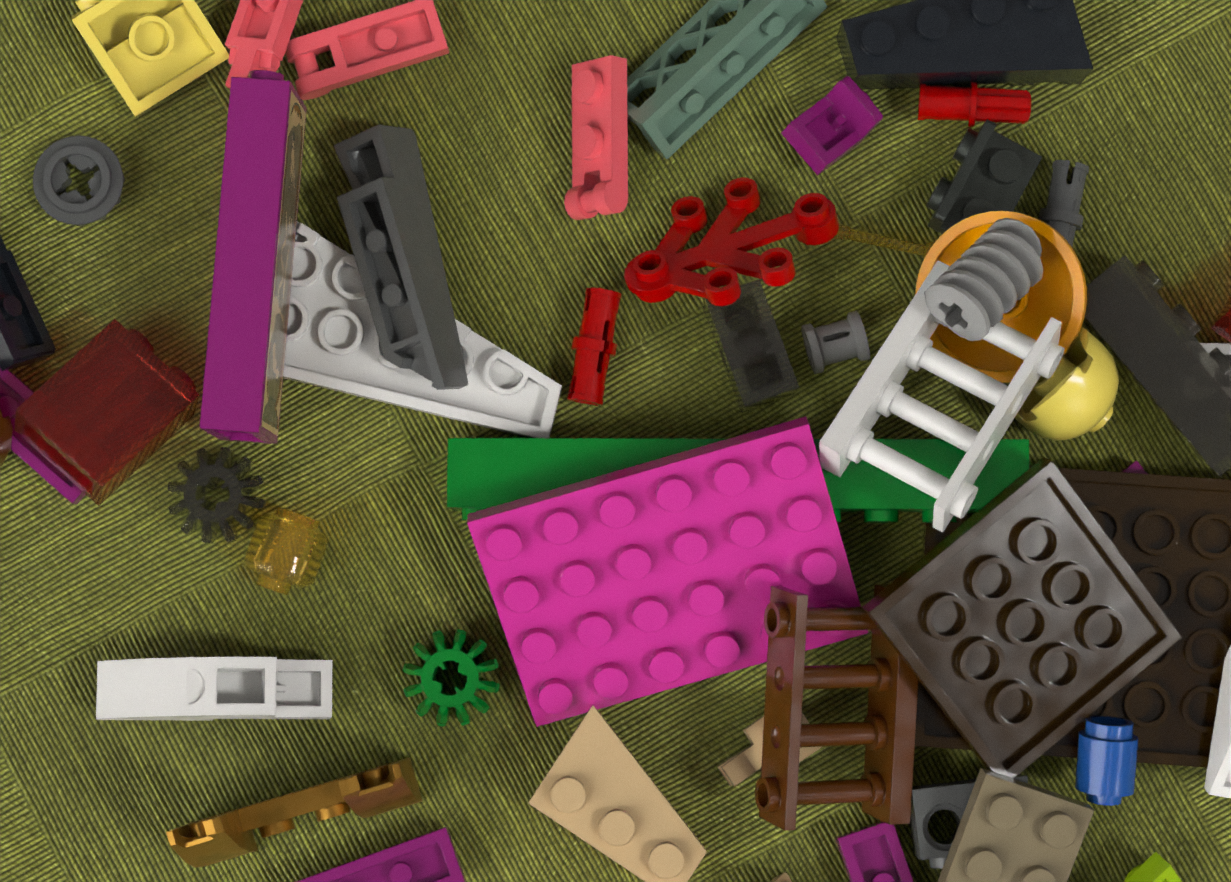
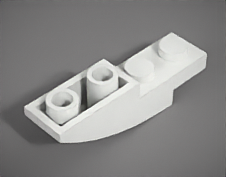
[96,657,333,721]

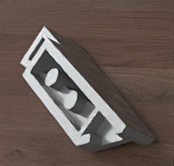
[334,124,468,390]

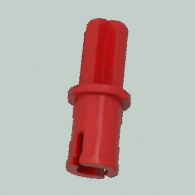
[918,82,1032,127]

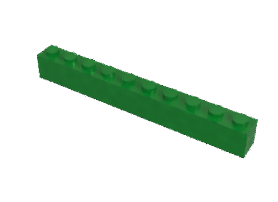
[447,438,1029,523]

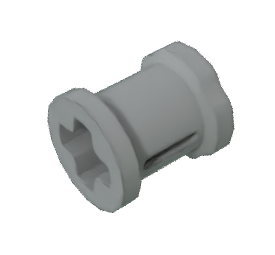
[801,310,870,374]

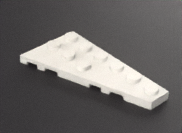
[283,221,562,438]

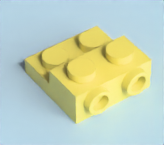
[71,0,229,117]

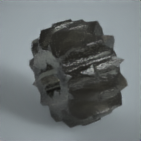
[168,447,266,544]

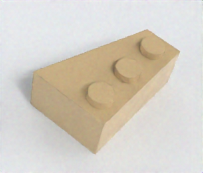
[528,705,707,882]

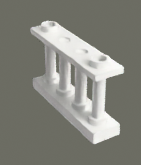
[819,260,1065,532]

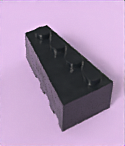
[836,0,1093,90]

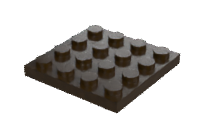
[862,457,1182,779]

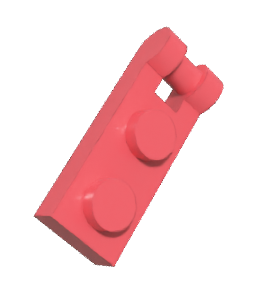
[285,0,449,100]
[564,55,628,220]

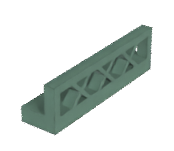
[627,0,827,159]

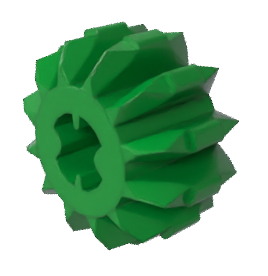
[403,629,500,727]

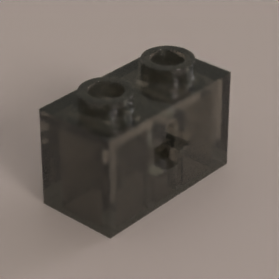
[703,279,799,413]

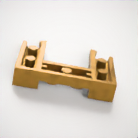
[166,757,423,868]

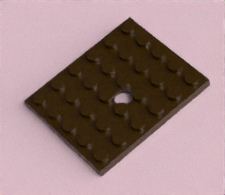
[915,466,1231,768]

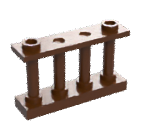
[755,584,918,831]

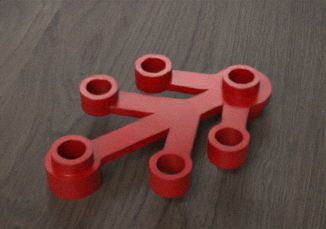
[624,177,839,306]

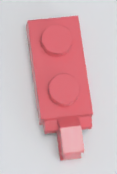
[225,0,303,88]

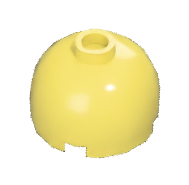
[1015,327,1119,441]

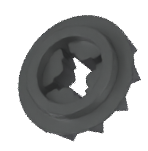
[33,136,126,227]

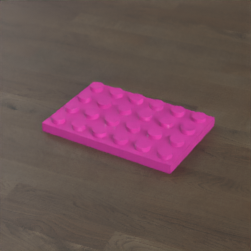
[467,416,868,727]

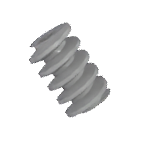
[924,218,1044,341]

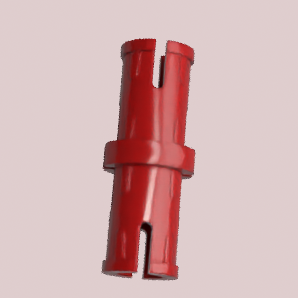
[567,287,622,406]

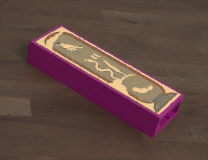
[200,70,307,444]

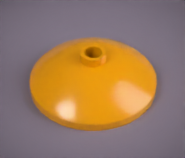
[915,211,1087,383]

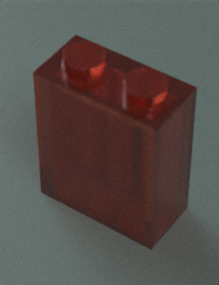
[14,319,199,506]

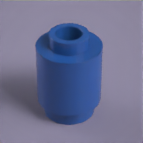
[1075,716,1138,806]

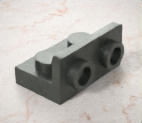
[926,119,1042,234]

